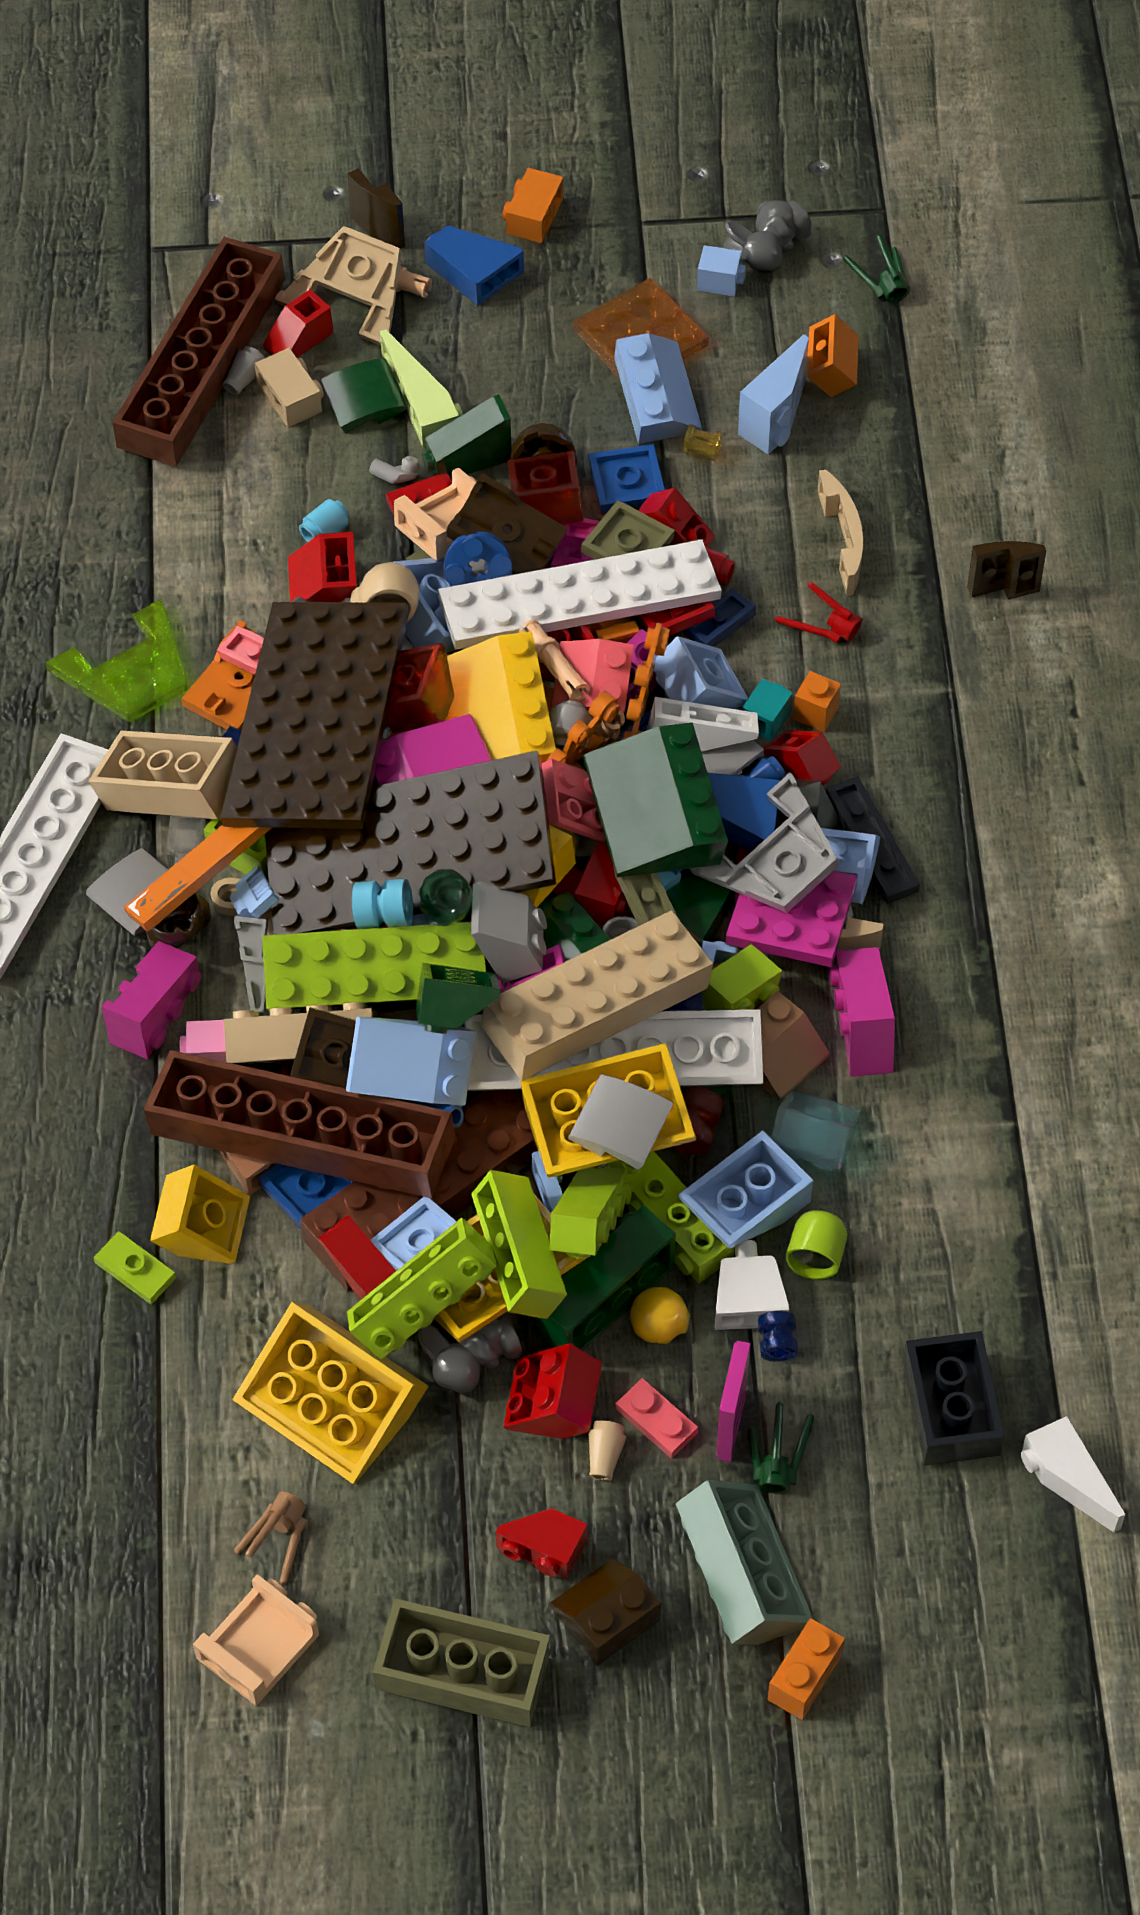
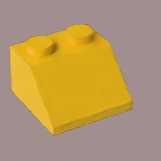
[150,1164,251,1264]

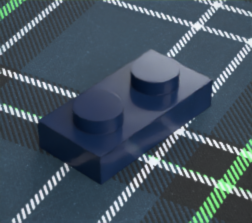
[683,589,756,647]

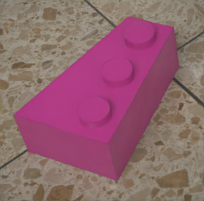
[101,941,201,1060]
[829,947,895,1077]

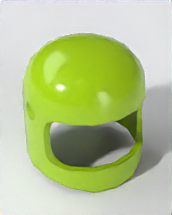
[786,1210,848,1280]

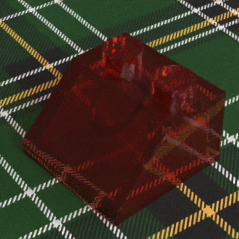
[385,643,455,733]

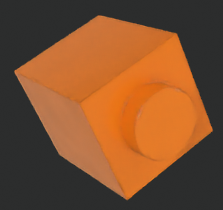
[793,671,841,732]

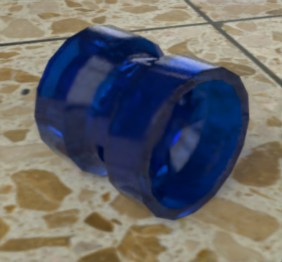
[758,1311,798,1362]

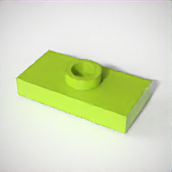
[93,1231,176,1305]

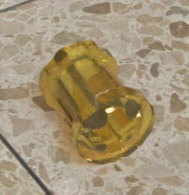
[682,424,723,461]

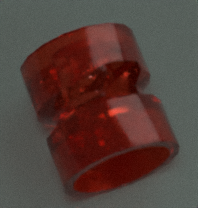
[672,1086,724,1155]

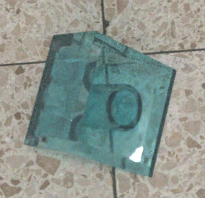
[771,1090,862,1171]

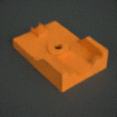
[181,620,257,736]

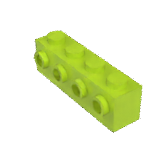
[606,1151,735,1284]
[549,1166,632,1258]
[471,1169,567,1319]
[347,1218,497,1360]

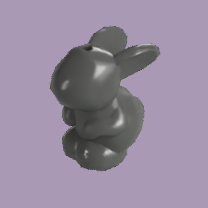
[724,200,812,271]
[418,1313,523,1394]

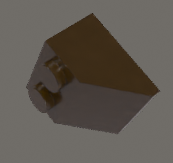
[549,1558,661,1666]

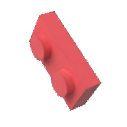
[217,626,264,675]
[616,1378,698,1459]

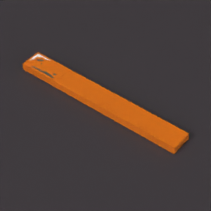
[123,825,273,932]

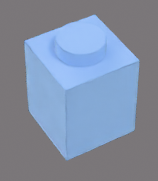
[697,245,746,297]

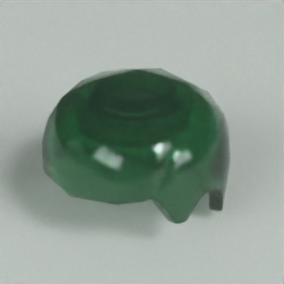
[419,869,473,926]

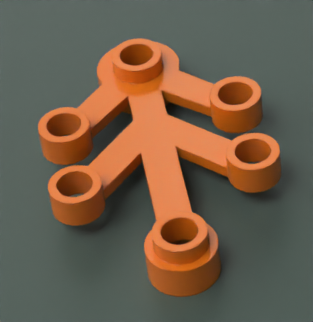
[623,623,670,739]
[546,691,621,771]

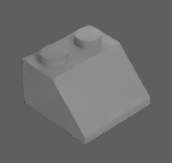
[471,882,547,984]

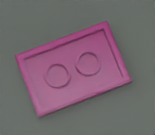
[716,1341,750,1462]

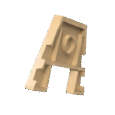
[275,226,402,346]

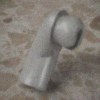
[369,456,420,484]

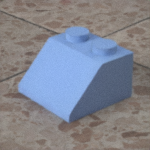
[654,636,748,709]

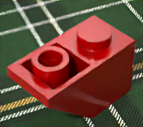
[263,289,333,358]
[638,487,715,548]
[495,1508,587,1579]

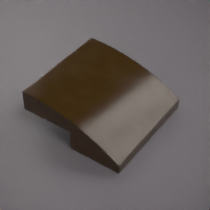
[347,168,405,249]
[967,541,1047,600]

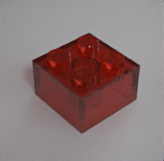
[507,451,584,525]

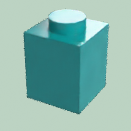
[742,678,793,741]

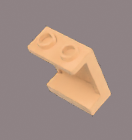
[394,468,477,561]
[193,1574,319,1706]

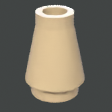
[589,1421,627,1481]

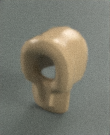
[350,562,419,622]

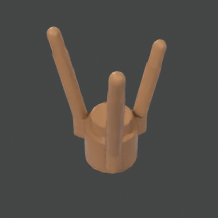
[234,1491,307,1585]

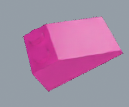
[375,714,492,785]

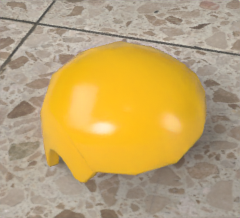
[629,1287,690,1344]

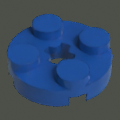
[445,532,512,587]

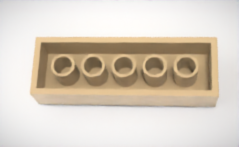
[481,910,713,1081]

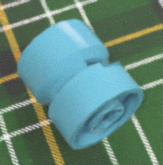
[352,879,413,929]

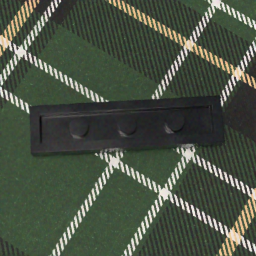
[826,776,920,904]

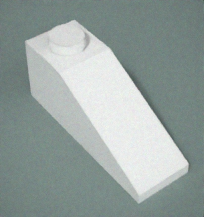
[646,697,759,751]
[1021,1416,1125,1532]

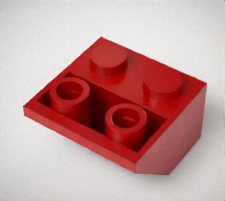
[288,532,357,602]
[503,1343,602,1439]

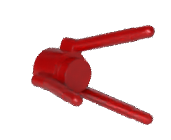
[774,582,863,644]

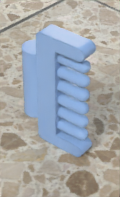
[230,866,279,918]

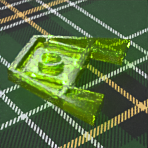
[45,599,188,723]

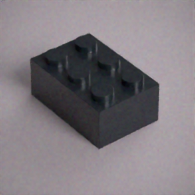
[903,1331,1005,1466]

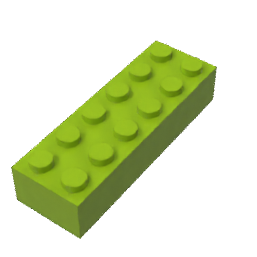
[262,922,486,1011]

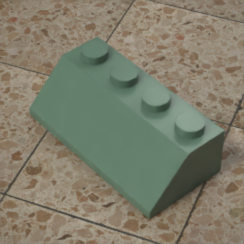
[675,1480,814,1645]

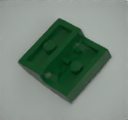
[321,358,408,433]

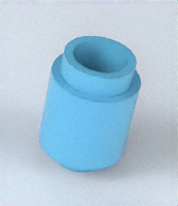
[299,499,349,542]

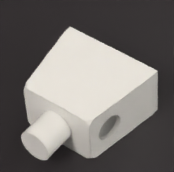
[715,1240,789,1330]

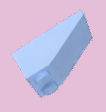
[738,334,809,454]
[346,1016,476,1105]
[679,1131,813,1249]

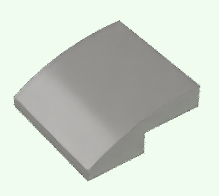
[86,848,168,936]
[568,1074,674,1170]

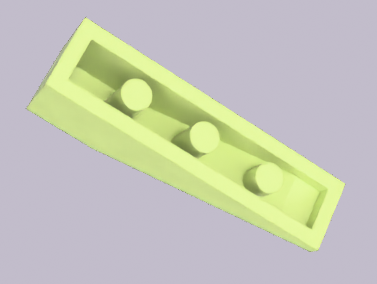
[380,329,463,447]

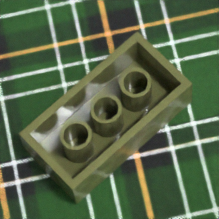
[372,1598,550,1727]

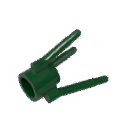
[843,234,910,303]
[748,1402,814,1494]

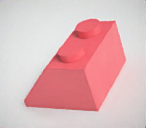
[550,639,634,717]

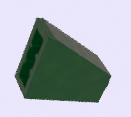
[422,394,512,479]
[666,873,735,949]

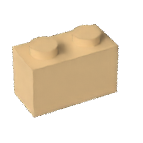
[255,348,324,428]

